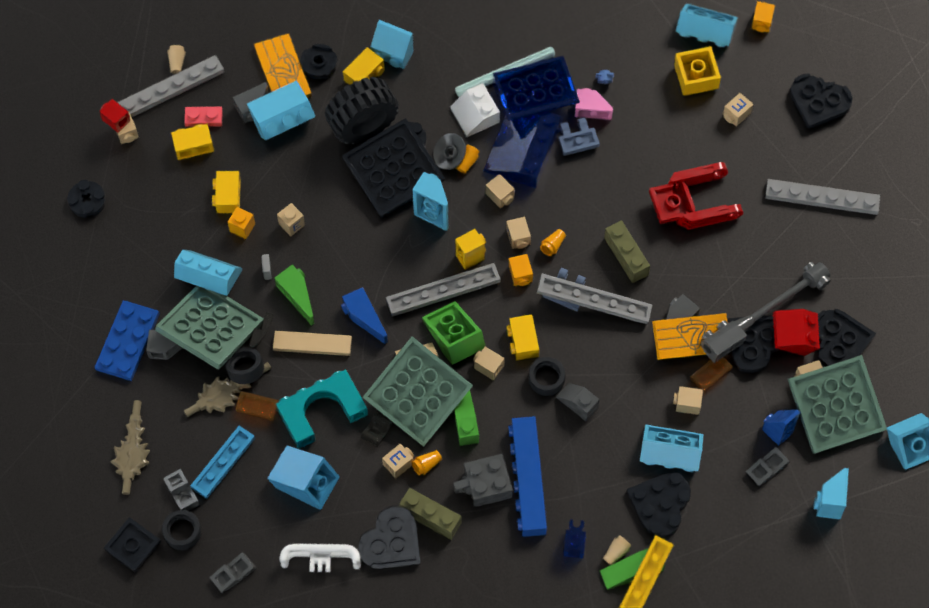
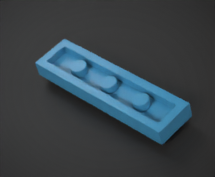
[190,426,255,499]

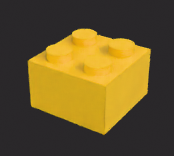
[674,47,721,96]

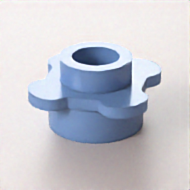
[595,70,614,84]

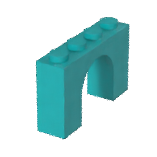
[276,370,368,449]

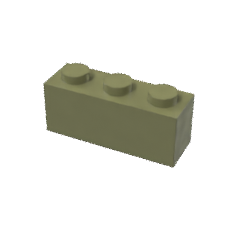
[604,220,650,283]
[399,488,462,540]

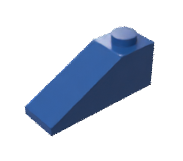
[341,287,388,344]
[762,410,800,446]

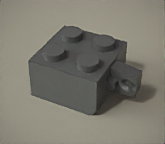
[453,454,513,506]

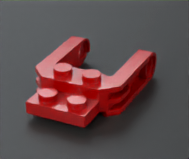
[649,162,744,230]

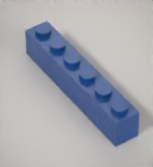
[508,416,547,537]

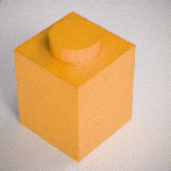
[751,1,775,32]
[228,207,255,239]
[509,254,533,286]

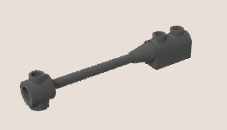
[701,262,831,363]

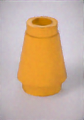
[456,145,480,174]
[540,229,566,256]
[412,450,442,475]

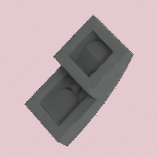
[746,447,790,486]
[163,469,200,511]
[209,552,256,593]

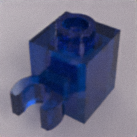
[563,519,586,558]

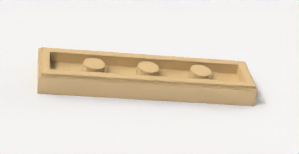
[273,331,352,356]

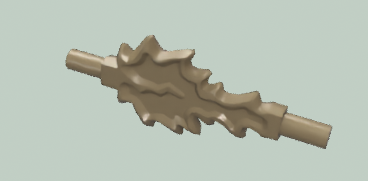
[184,362,272,417]
[110,400,150,495]

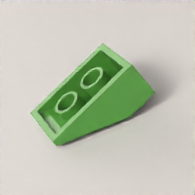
[422,301,486,365]

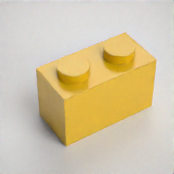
[343,47,384,85]
[171,124,214,160]
[212,171,241,213]
[455,229,486,270]
[506,315,539,361]

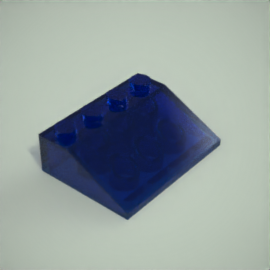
[493,56,580,121]
[484,108,561,188]

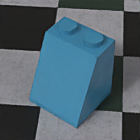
[267,446,340,510]

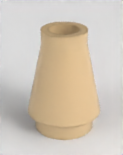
[167,45,186,74]
[603,535,631,565]

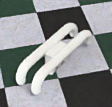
[280,544,361,572]

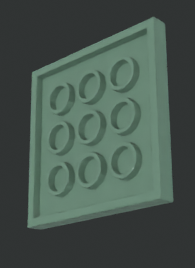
[155,286,264,370]
[363,336,473,447]
[787,355,887,454]

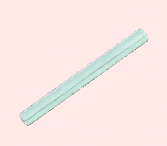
[455,47,555,97]

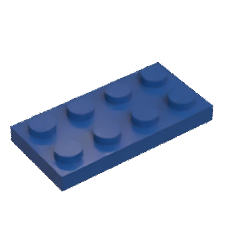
[95,300,160,381]

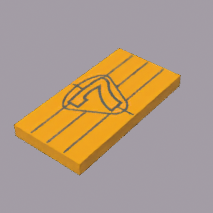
[254,33,312,98]
[652,313,728,360]

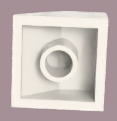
[450,83,500,137]

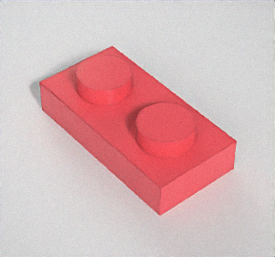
[184,107,223,127]

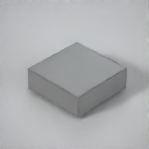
[261,254,272,280]

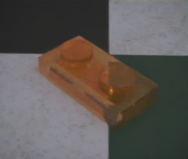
[690,357,733,393]
[235,391,279,421]

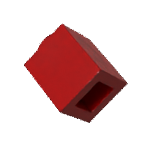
[99,99,131,133]

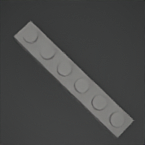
[117,55,224,117]
[765,179,880,215]
[386,263,501,317]
[537,273,652,324]

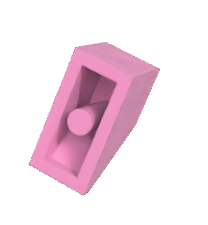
[575,88,613,120]

